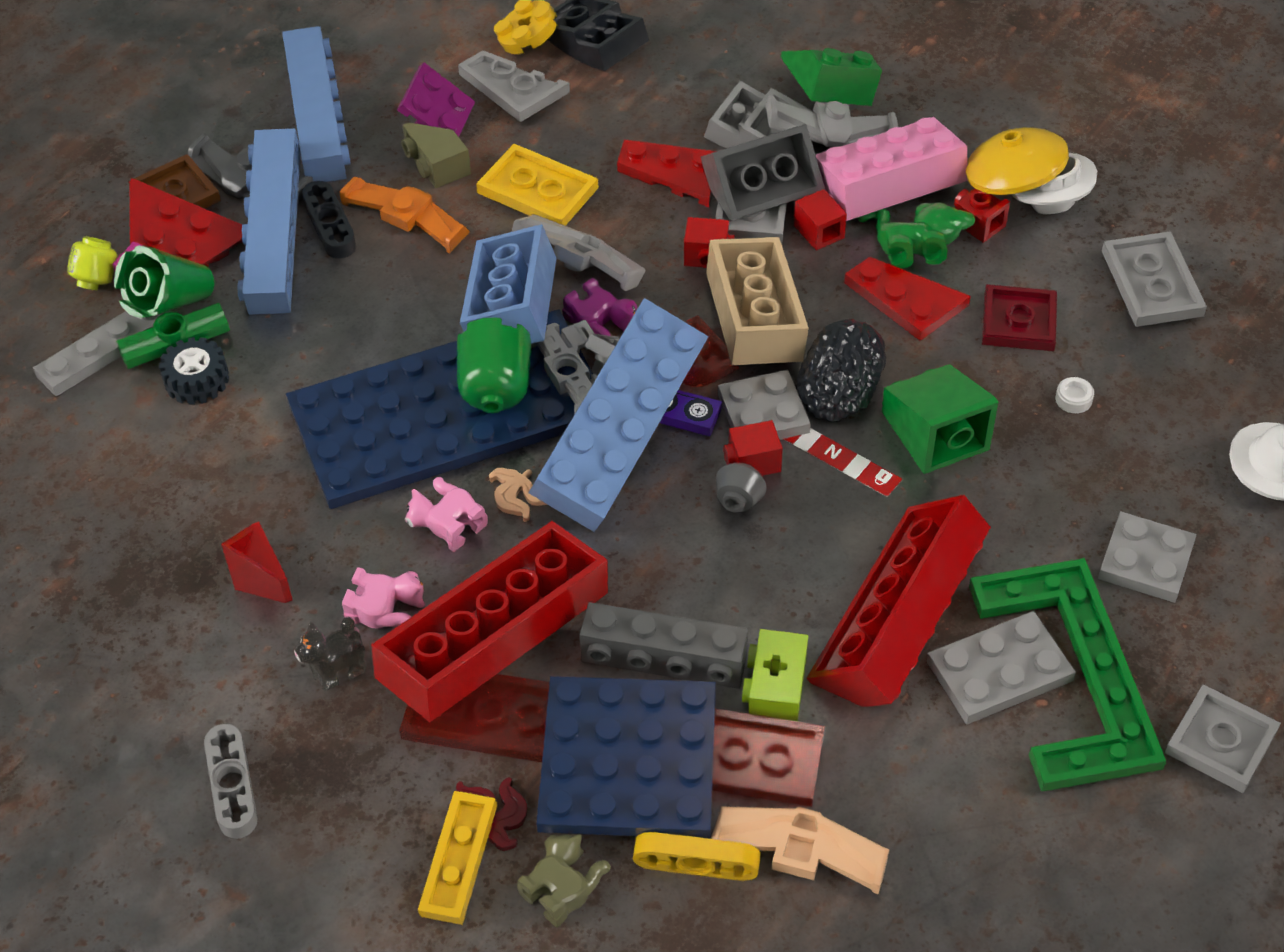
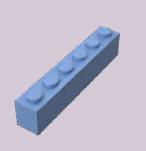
[282,26,351,182]
[237,128,300,315]

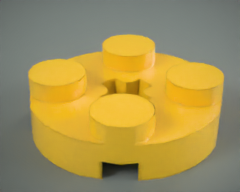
[494,0,557,54]

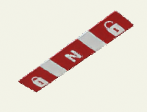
[784,428,902,497]

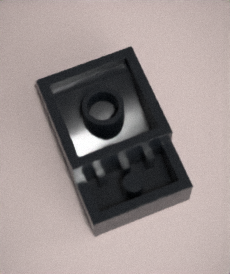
[547,0,649,71]

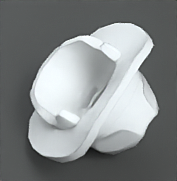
[1012,153,1097,215]
[1229,422,1284,501]

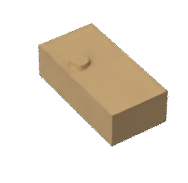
[706,237,809,365]

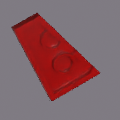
[617,139,717,208]

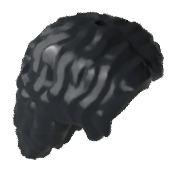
[795,319,886,422]

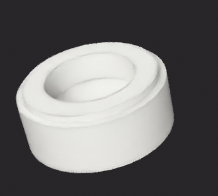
[1055,377,1094,413]

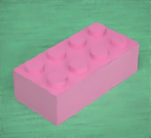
[815,117,968,221]

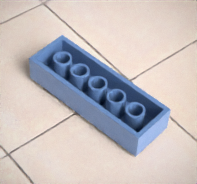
[528,298,709,532]

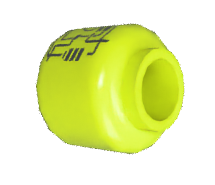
[67,236,118,290]

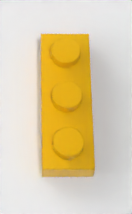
[418,791,497,925]

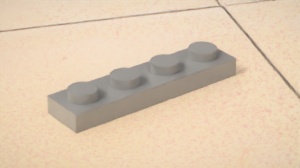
[33,311,171,397]

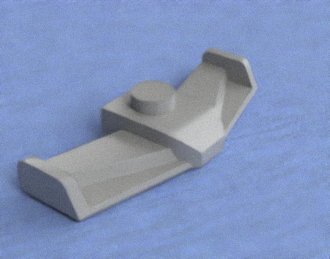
[765,95,898,147]
[511,214,645,291]

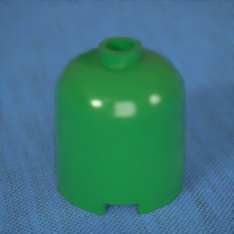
[457,317,531,413]

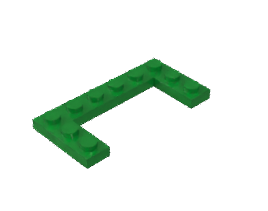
[969,558,1166,792]

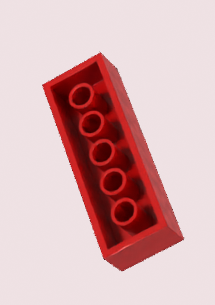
[371,521,608,722]

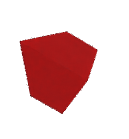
[221,521,293,603]

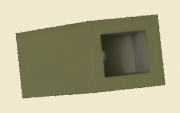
[401,122,471,189]

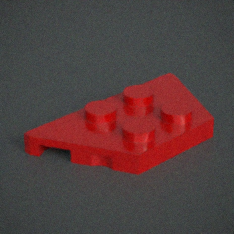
[129,178,243,267]

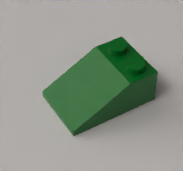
[781,48,882,106]

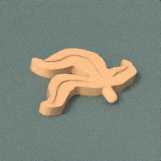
[489,468,547,522]

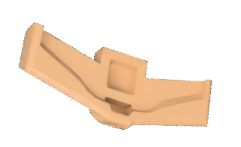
[711,806,889,895]

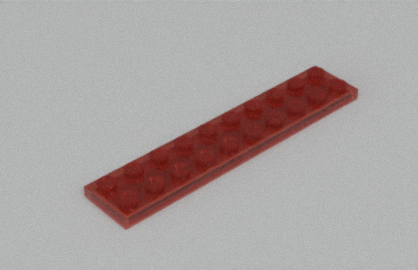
[399,674,825,807]

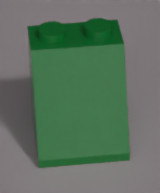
[881,364,998,474]

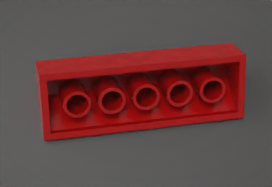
[806,495,991,707]

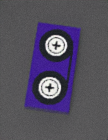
[659,390,722,436]

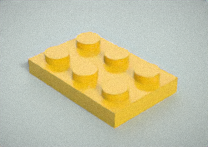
[476,144,599,226]

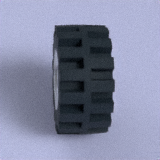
[159,337,229,405]

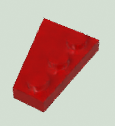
[844,257,971,341]

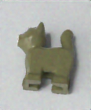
[517,834,611,928]

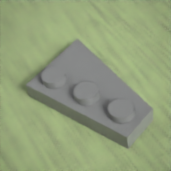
[458,51,570,122]

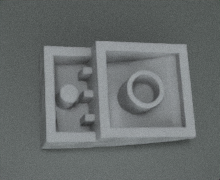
[704,81,814,148]

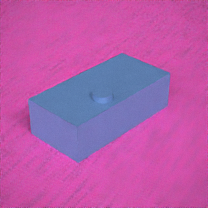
[460,224,556,344]

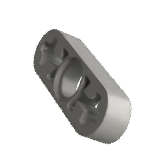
[204,724,258,839]

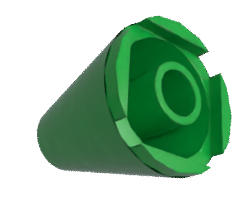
[114,245,215,318]

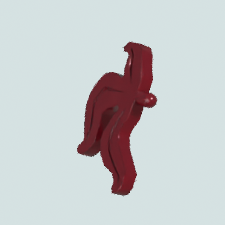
[456,777,528,852]

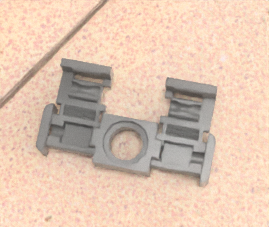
[531,320,597,413]

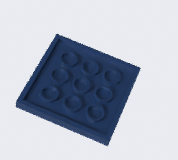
[536,676,716,839]

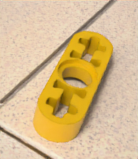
[633,832,761,881]

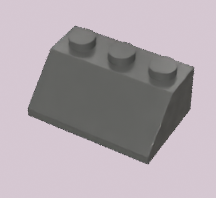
[701,124,825,220]

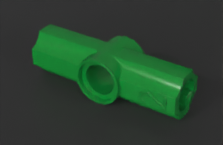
[116,303,230,369]

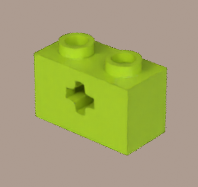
[742,629,809,726]

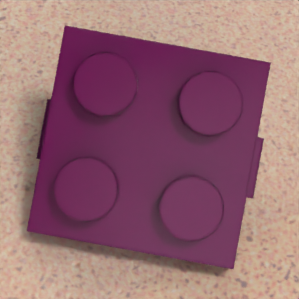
[397,62,475,137]

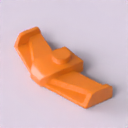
[340,177,470,254]

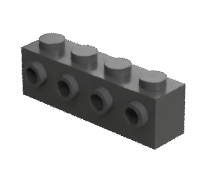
[579,602,748,689]

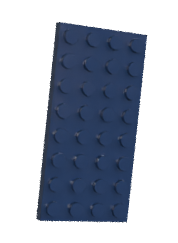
[286,309,593,510]

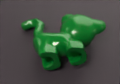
[857,202,976,269]

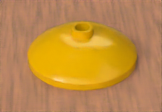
[965,128,1069,195]

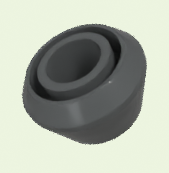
[716,463,767,512]

